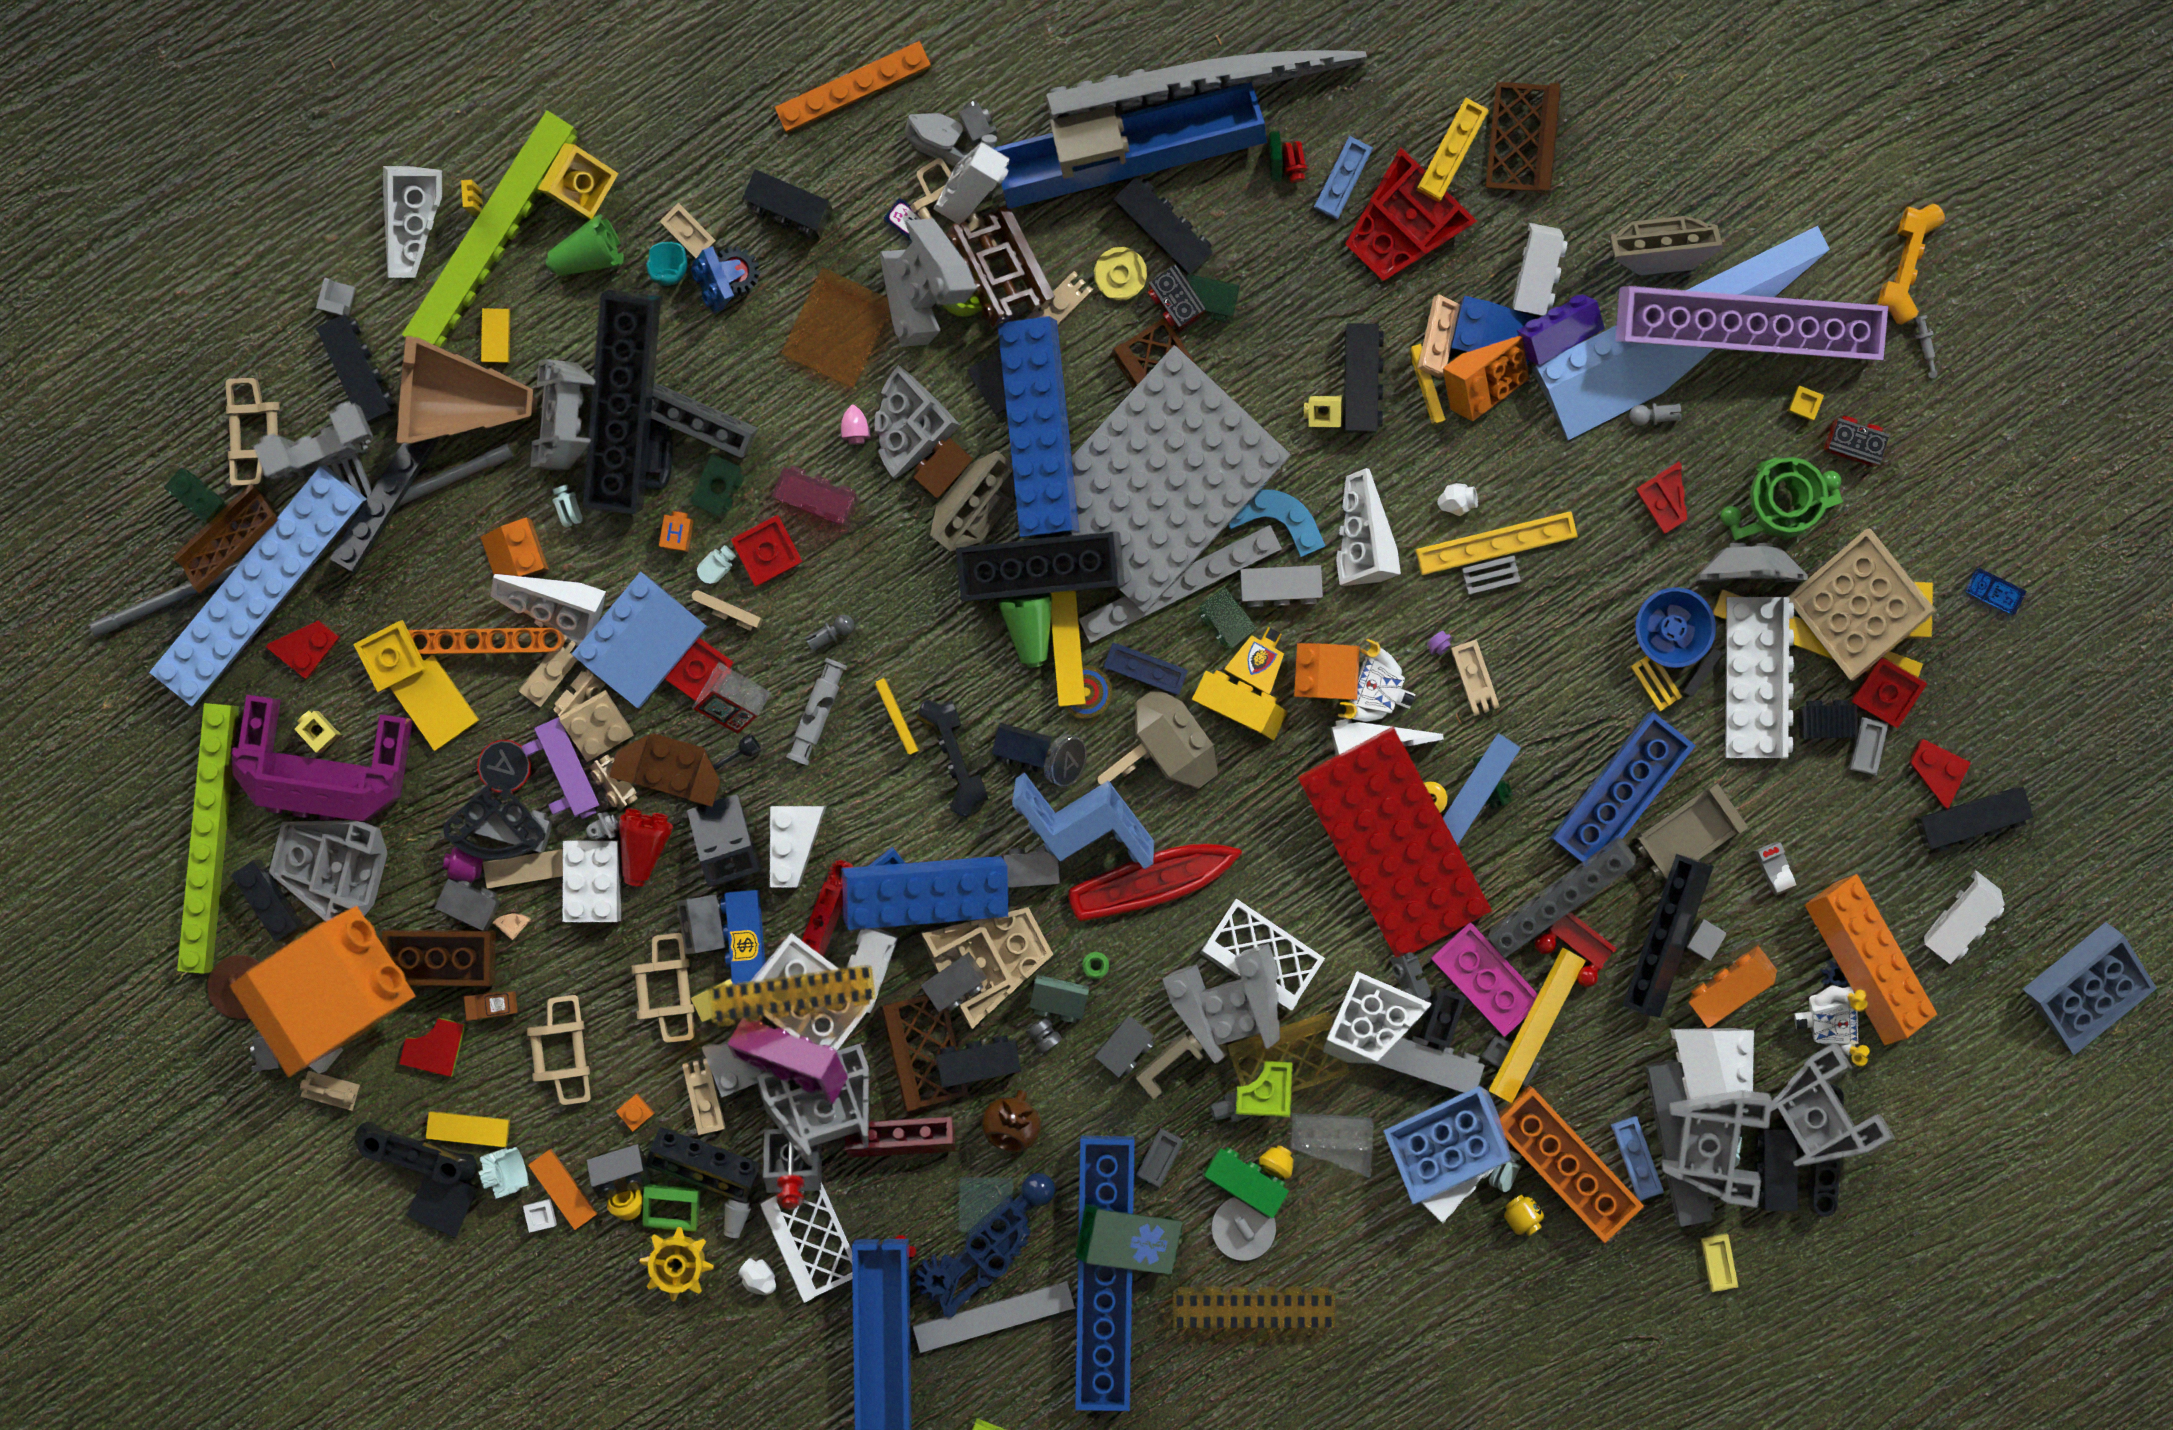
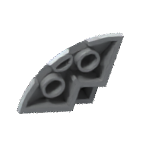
[875,365,960,478]

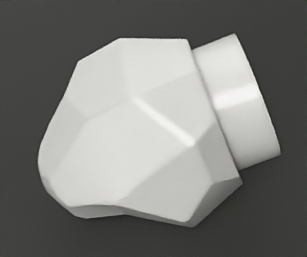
[1437,483,1478,516]
[738,1258,776,1295]

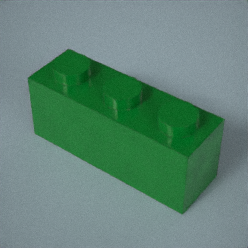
[1201,1147,1289,1219]

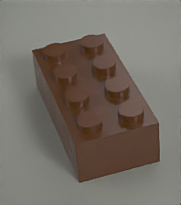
[382,929,496,986]

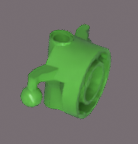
[1720,457,1843,540]

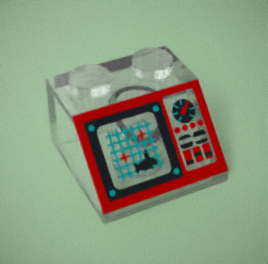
[692,662,771,734]

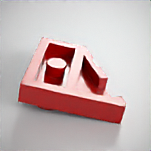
[266,621,341,679]
[1909,739,1971,809]

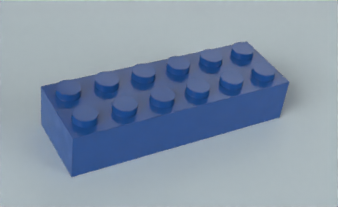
[1549,712,1696,863]
[842,856,1008,930]

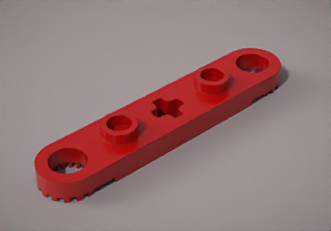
[802,860,853,957]

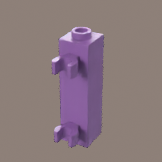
[522,717,599,819]

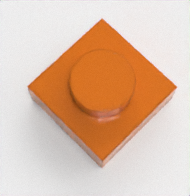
[616,1093,654,1131]

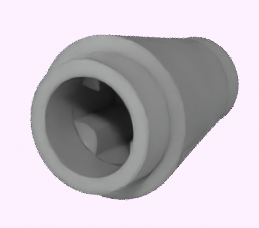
[724,1197,751,1238]

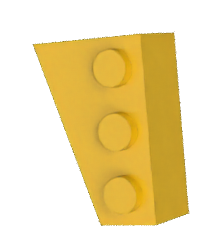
[1192,670,1288,741]

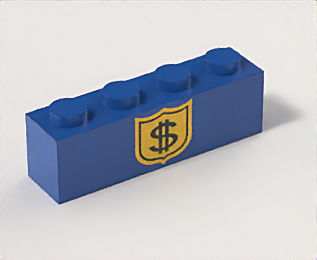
[721,889,765,1000]

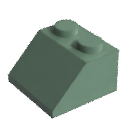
[1029,975,1089,1023]

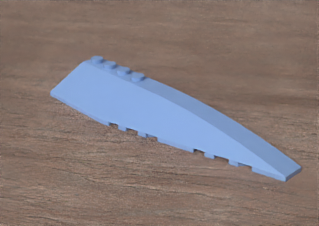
[1532,226,1830,440]

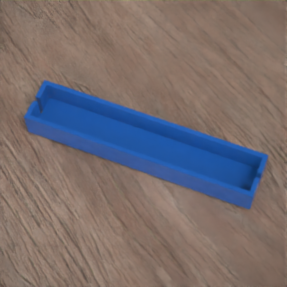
[992,82,1267,209]
[852,1239,912,1430]

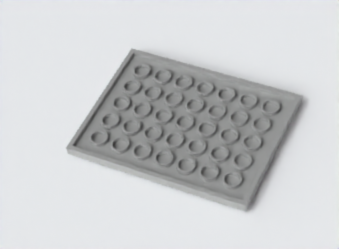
[1063,345,1292,613]

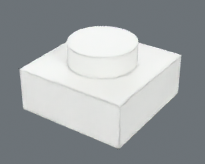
[523,1199,557,1232]

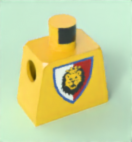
[1224,627,1284,694]

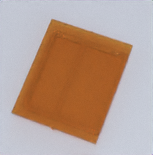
[781,267,890,388]

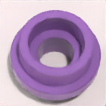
[1427,631,1452,655]

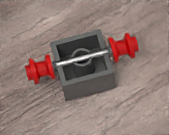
[763,1129,822,1209]

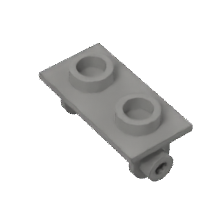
[587,812,619,839]

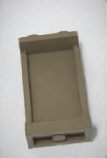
[1634,783,1748,882]

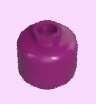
[442,846,483,883]

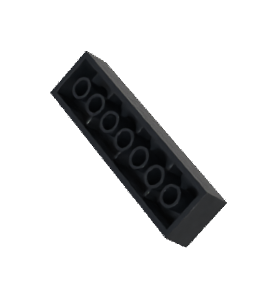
[583,289,662,514]

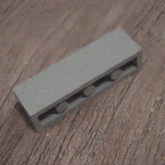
[1375,1036,1485,1093]

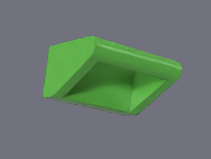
[643,1184,701,1232]

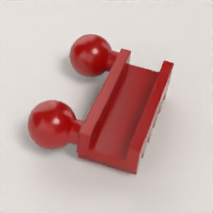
[1534,912,1617,987]

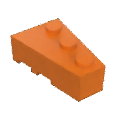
[1689,945,1777,1028]

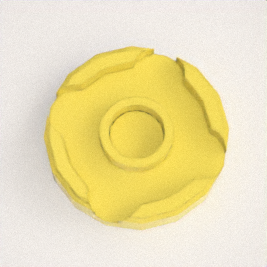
[1094,247,1147,301]

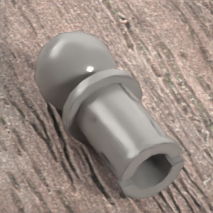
[1629,403,1681,426]

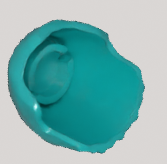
[646,242,687,286]

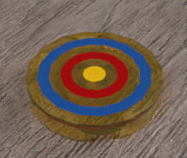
[1064,665,1112,719]

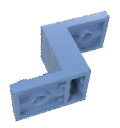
[1012,773,1154,869]

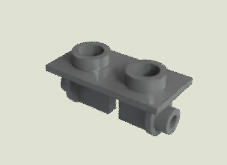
[1390,952,1432,1002]

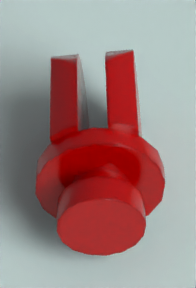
[1282,141,1308,183]

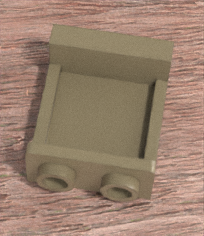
[1050,106,1129,179]
[1135,1033,1203,1099]

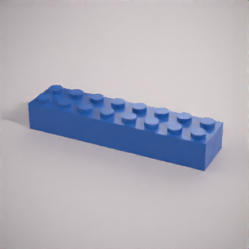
[998,316,1080,539]

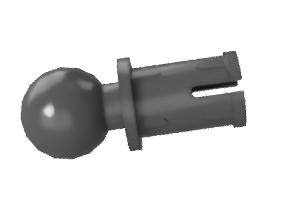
[805,614,855,652]

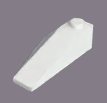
[383,166,442,278]
[1336,468,1401,586]
[490,574,606,646]
[1330,719,1444,756]

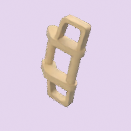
[910,158,997,255]
[226,378,280,486]
[632,933,695,1042]
[526,995,590,1105]

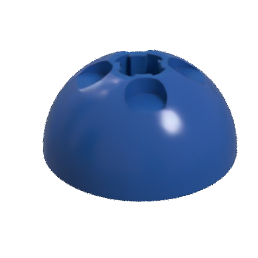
[1635,587,1716,667]

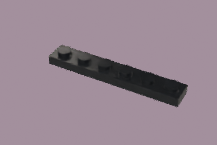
[330,437,440,574]

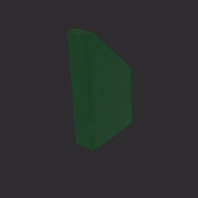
[1269,131,1282,182]

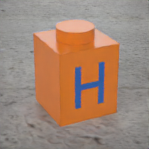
[659,511,694,552]

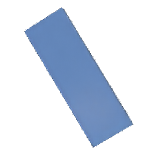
[1313,136,1373,220]
[1610,1116,1664,1201]

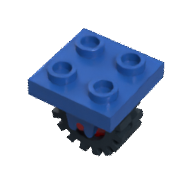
[691,246,760,313]

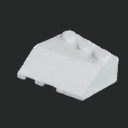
[1323,972,1431,1063]
[1670,1028,1754,1100]

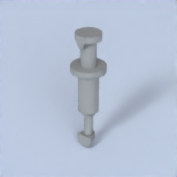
[1913,315,1937,379]

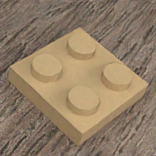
[559,690,634,762]

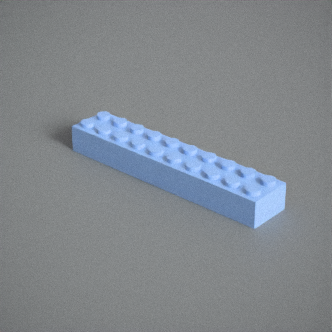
[149,465,367,706]

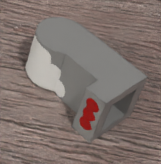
[1753,842,1796,896]

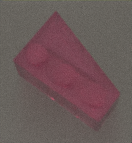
[772,465,860,528]

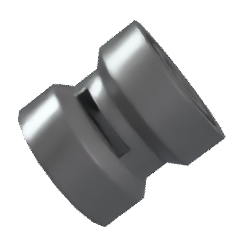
[1025,1017,1062,1054]

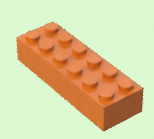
[1805,874,1937,1045]
[1498,1085,1644,1243]

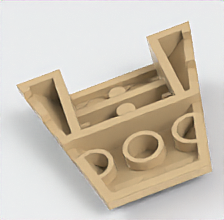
[922,907,1053,1029]

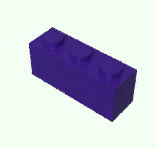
[1517,294,1605,365]

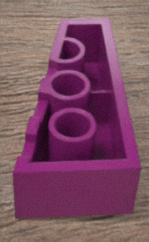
[727,1018,848,1104]

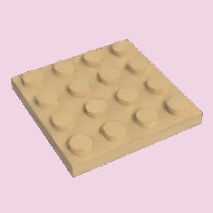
[1788,528,1936,681]

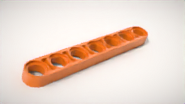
[408,628,565,655]

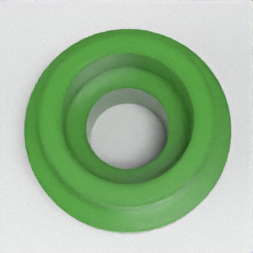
[1082,952,1109,979]

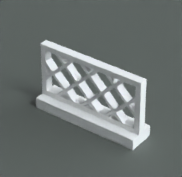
[1200,899,1325,1013]
[759,1182,853,1303]

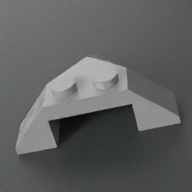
[1695,543,1808,582]

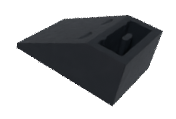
[687,794,762,887]

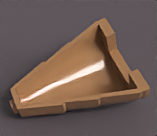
[396,336,537,444]

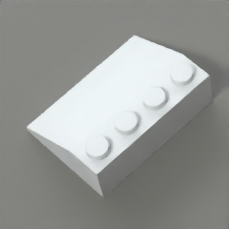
[740,933,877,1051]

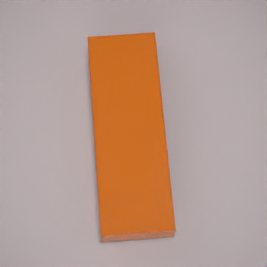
[528,1149,598,1230]

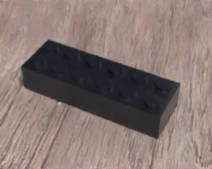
[956,531,1125,601]

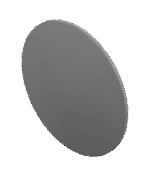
[1212,1197,1276,1261]

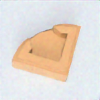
[493,913,531,940]

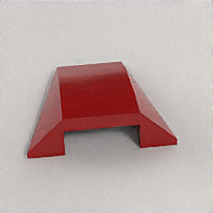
[1345,147,1477,281]

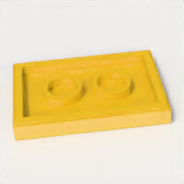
[390,655,480,751]

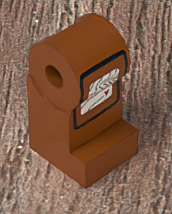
[464,991,518,1021]

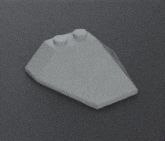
[269,820,388,921]

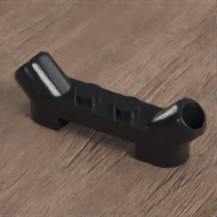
[916,699,989,818]
[354,1122,477,1184]

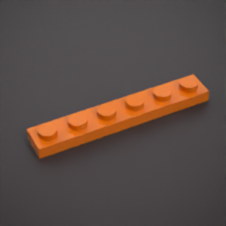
[775,41,931,133]

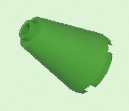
[546,214,624,276]
[999,593,1052,668]

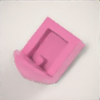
[841,405,870,445]

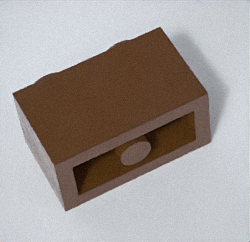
[914,437,974,501]

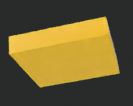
[354,620,427,692]

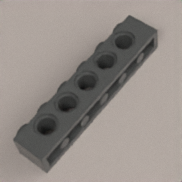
[651,382,758,458]
[1488,836,1636,958]

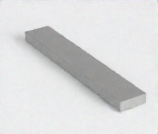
[913,1281,1075,1353]

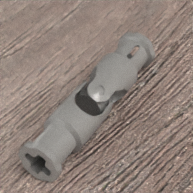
[786,658,848,765]

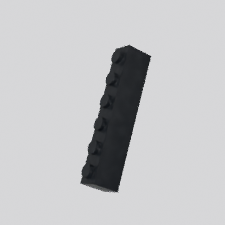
[1623,854,1714,1018]

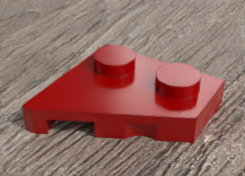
[1634,461,1687,534]

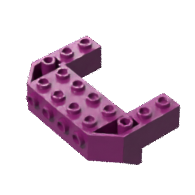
[232,695,412,822]

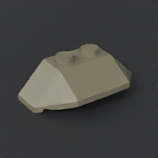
[1610,216,1723,275]
[930,451,1015,552]
[1135,688,1218,789]

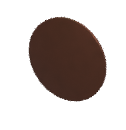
[207,955,260,1019]

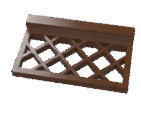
[1486,82,1561,195]
[1110,318,1197,390]
[173,484,279,594]
[880,995,969,1111]

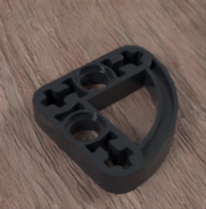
[443,782,546,860]

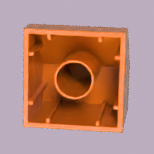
[229,905,416,1077]

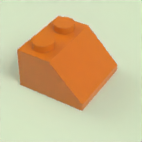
[481,517,549,577]
[1294,643,1360,700]

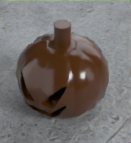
[982,1090,1041,1152]

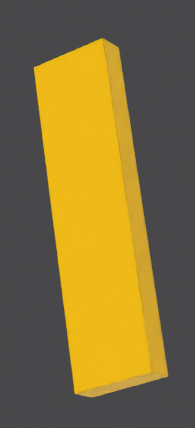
[1416,98,1489,202]

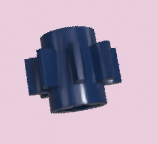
[1819,960,1848,988]

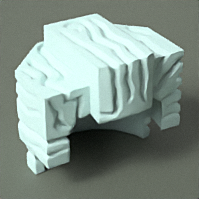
[479,1147,529,1199]

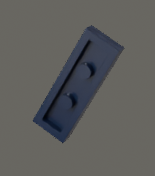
[1104,642,1188,695]

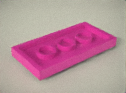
[1431,922,1538,1037]

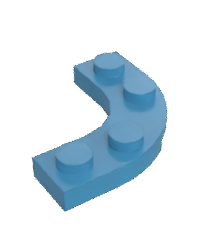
[1228,489,1325,557]

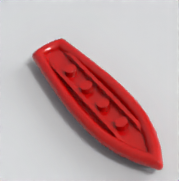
[1068,844,1242,922]

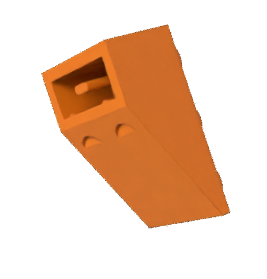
[1443,336,1529,421]

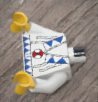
[1338,639,1415,722]
[1794,986,1870,1066]

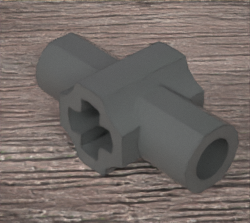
[1210,1090,1253,1122]

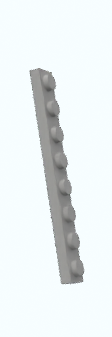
[1078,525,1282,643]

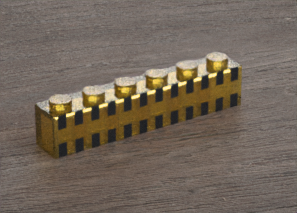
[708,964,876,1026]
[1173,1287,1335,1328]

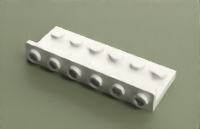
[1725,597,1794,759]

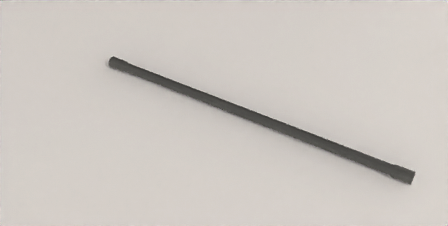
[90,443,514,637]

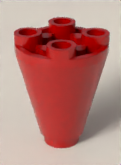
[619,808,673,886]

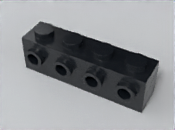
[646,1127,761,1203]

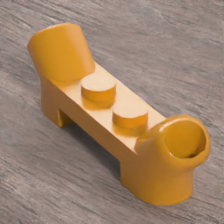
[1877,204,1945,325]

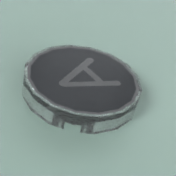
[1044,734,1087,787]

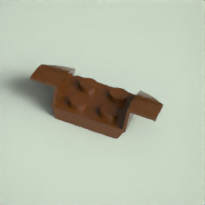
[609,733,720,807]

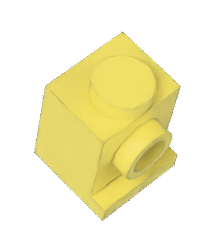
[1304,395,1343,427]
[295,711,342,753]

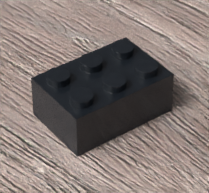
[742,169,833,240]

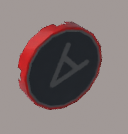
[477,740,532,792]

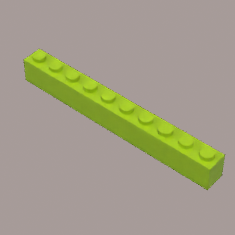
[402,110,578,349]
[177,703,239,974]

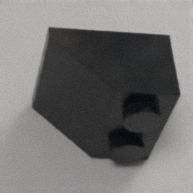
[992,722,1052,772]

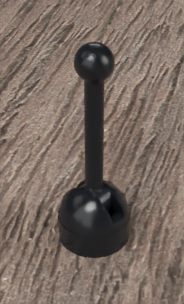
[713,733,762,770]

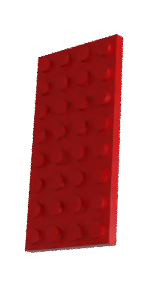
[1298,726,1492,957]

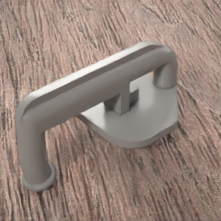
[905,113,997,166]

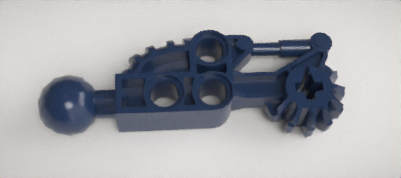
[915,1173,1055,1318]

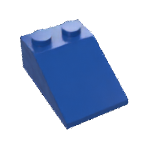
[1450,296,1539,367]

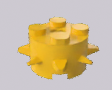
[640,1227,714,1301]

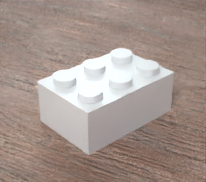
[563,840,621,922]

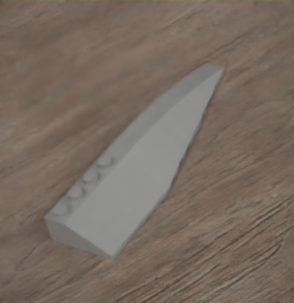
[1046,51,1367,120]

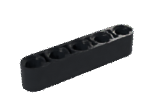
[1808,1083,1844,1217]

